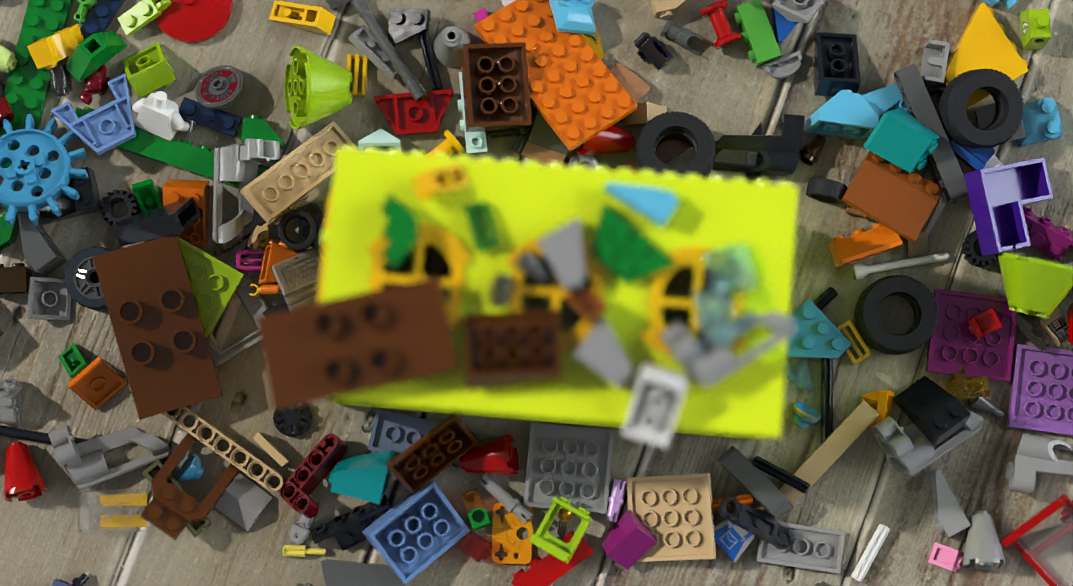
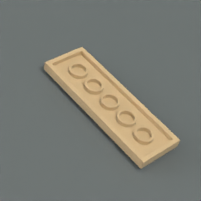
[240,121,359,223]

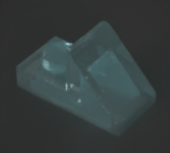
[785,359,813,391]

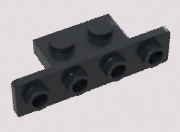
[311,494,390,551]

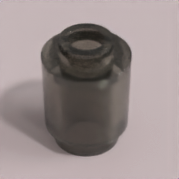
[49,64,73,96]
[486,273,515,309]

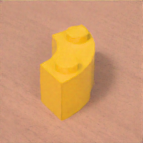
[27,24,85,70]

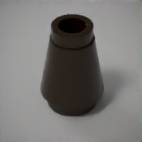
[799,134,826,166]

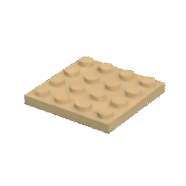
[626,473,716,562]

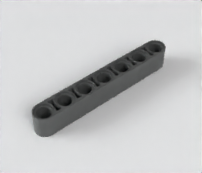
[894,64,969,203]

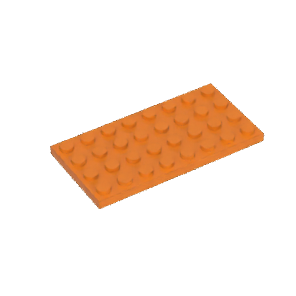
[474,0,638,151]

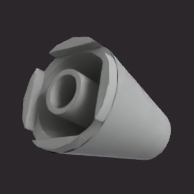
[433,26,474,68]
[962,511,1006,570]

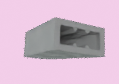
[537,217,586,292]
[573,317,634,389]

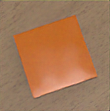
[67,356,127,411]

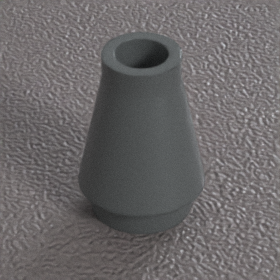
[515,249,550,283]

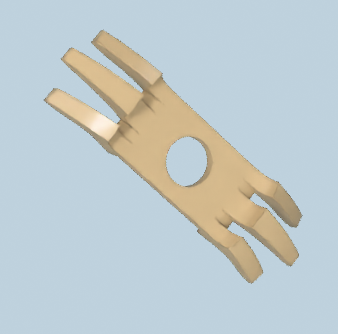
[247,194,309,251]

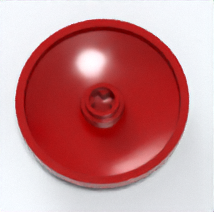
[154,0,233,43]

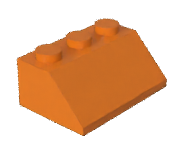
[829,223,903,268]

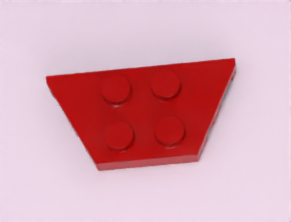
[374,89,453,136]

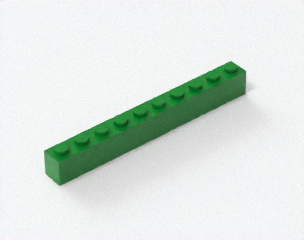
[69,106,269,189]

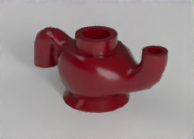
[80,64,110,105]

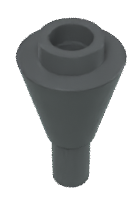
[967,389,1004,419]

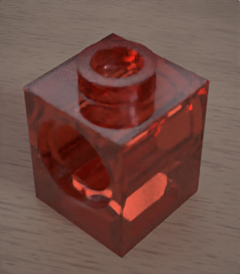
[459,530,492,563]

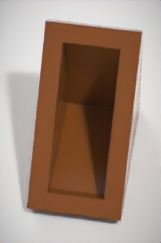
[566,285,608,326]

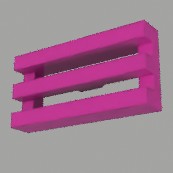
[236,250,265,272]

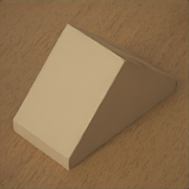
[625,102,666,127]

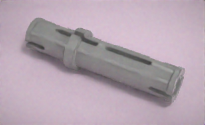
[478,474,534,525]

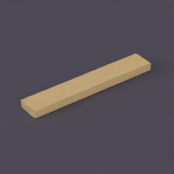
[779,399,880,505]

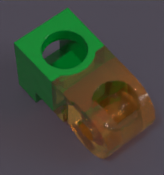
[461,488,492,531]

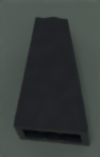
[112,197,201,247]

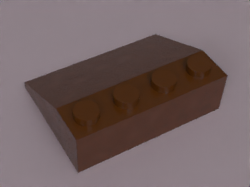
[460,42,532,132]
[464,310,562,390]
[386,412,479,494]

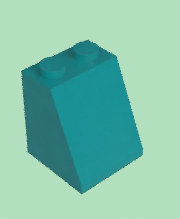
[863,108,940,173]
[328,450,395,504]

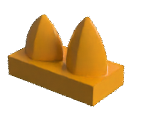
[862,389,894,428]

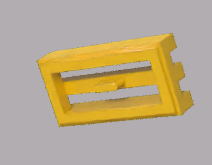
[346,54,368,97]
[837,319,872,365]

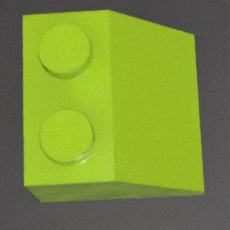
[122,42,176,98]

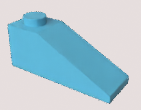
[604,182,679,228]

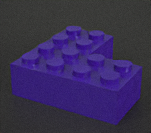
[964,158,1053,256]

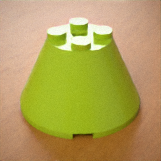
[284,46,352,129]
[998,252,1073,319]

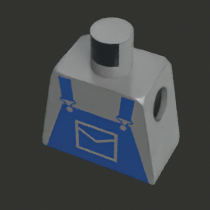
[714,513,755,562]

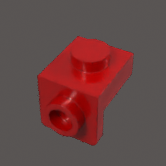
[968,307,1004,339]

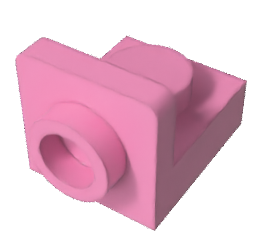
[928,542,963,572]

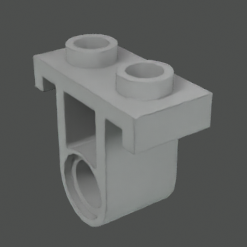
[0,378,24,425]

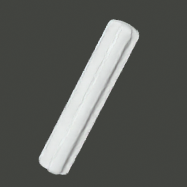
[851,524,890,582]

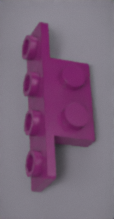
[1022,206,1073,261]

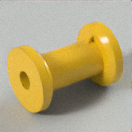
[425,129,466,158]

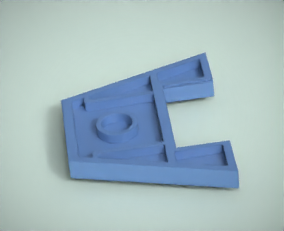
[50,73,136,155]

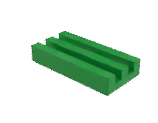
[464,201,500,253]

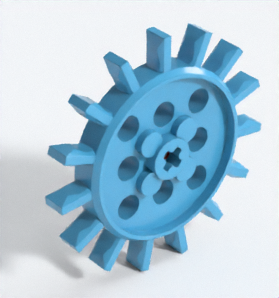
[0,114,88,226]

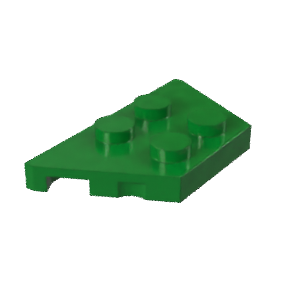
[591,204,674,284]

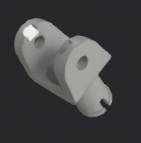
[289,506,315,545]

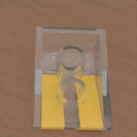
[78,489,147,535]

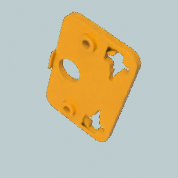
[492,502,533,564]

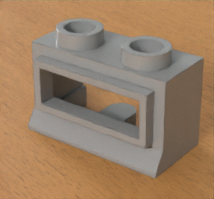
[920,39,950,87]

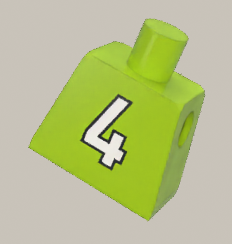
[1019,9,1051,51]

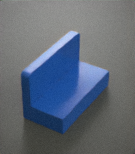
[950,140,995,170]

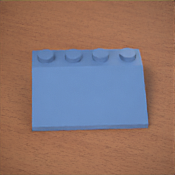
[362,481,470,584]

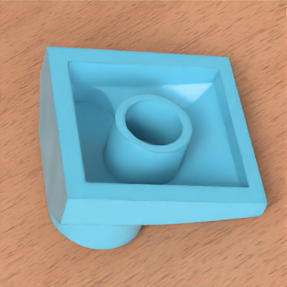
[549,0,596,35]
[1018,98,1062,147]

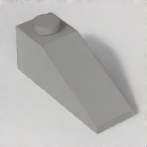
[931,469,971,537]

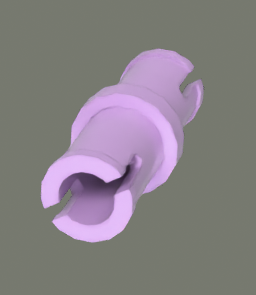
[604,479,627,523]

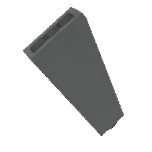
[321,559,405,586]

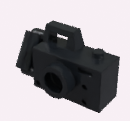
[634,32,673,71]

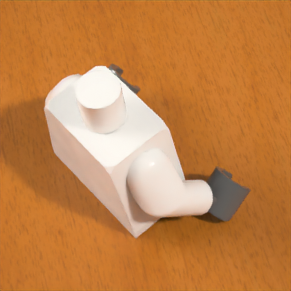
[132,91,196,141]

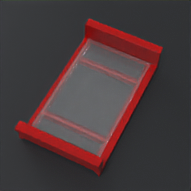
[1000,494,1073,586]

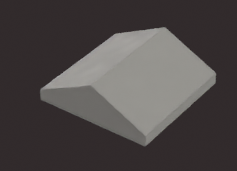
[772,0,826,23]
[27,277,71,321]
[215,473,273,531]

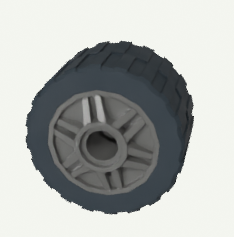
[64,246,112,312]

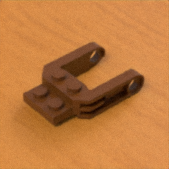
[140,433,240,541]

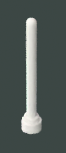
[851,252,950,280]

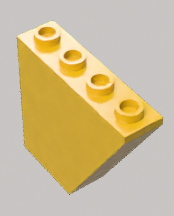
[943,2,1029,110]

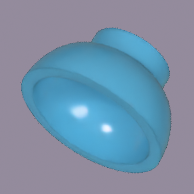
[177,453,205,482]

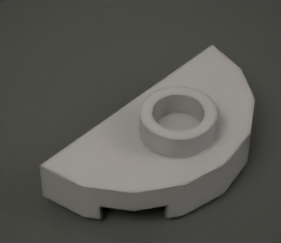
[762,50,802,79]

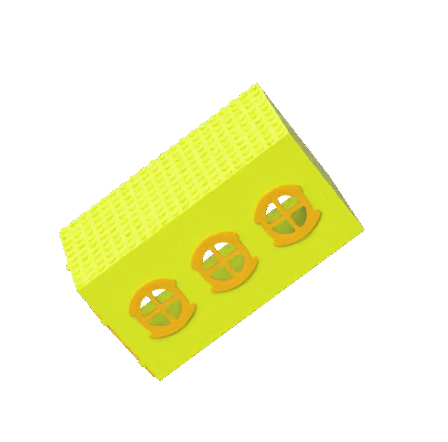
[317,145,798,440]

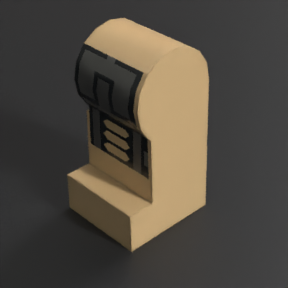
[1034,308,1069,347]

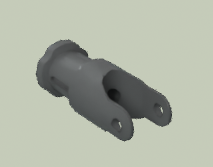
[660,19,708,55]

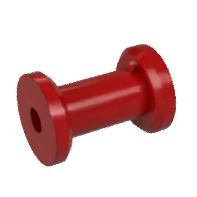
[700,0,742,50]

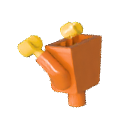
[249,238,298,297]

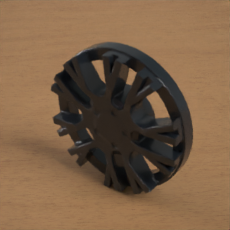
[273,404,313,437]

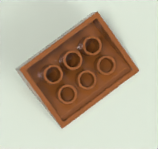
[841,151,943,243]

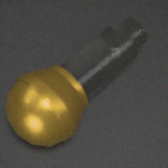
[557,509,572,539]

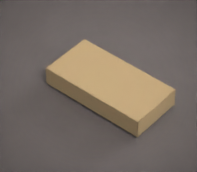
[253,432,291,467]

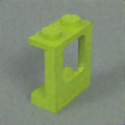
[529,496,592,564]

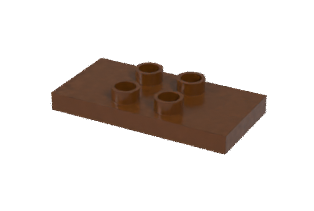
[93,234,223,419]
[256,276,460,410]

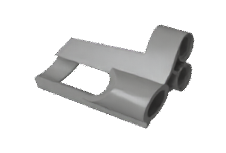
[212,139,280,244]
[660,312,796,388]
[872,411,983,477]
[48,425,170,490]
[1006,433,1073,494]

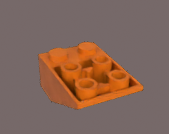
[163,179,210,247]

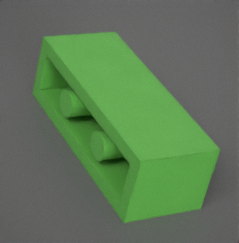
[733,0,781,67]

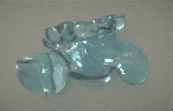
[694,277,735,350]

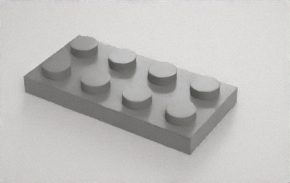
[756,521,845,574]

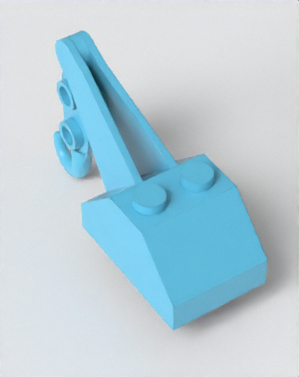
[804,84,909,140]

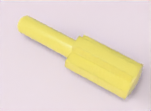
[283,544,327,557]

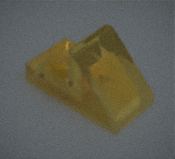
[945,367,990,399]

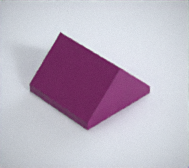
[600,510,658,570]

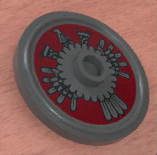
[195,65,244,109]

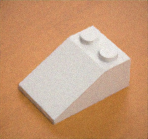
[622,362,689,448]

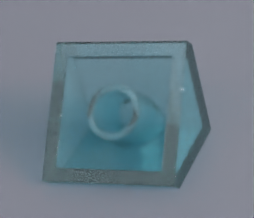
[702,243,759,299]

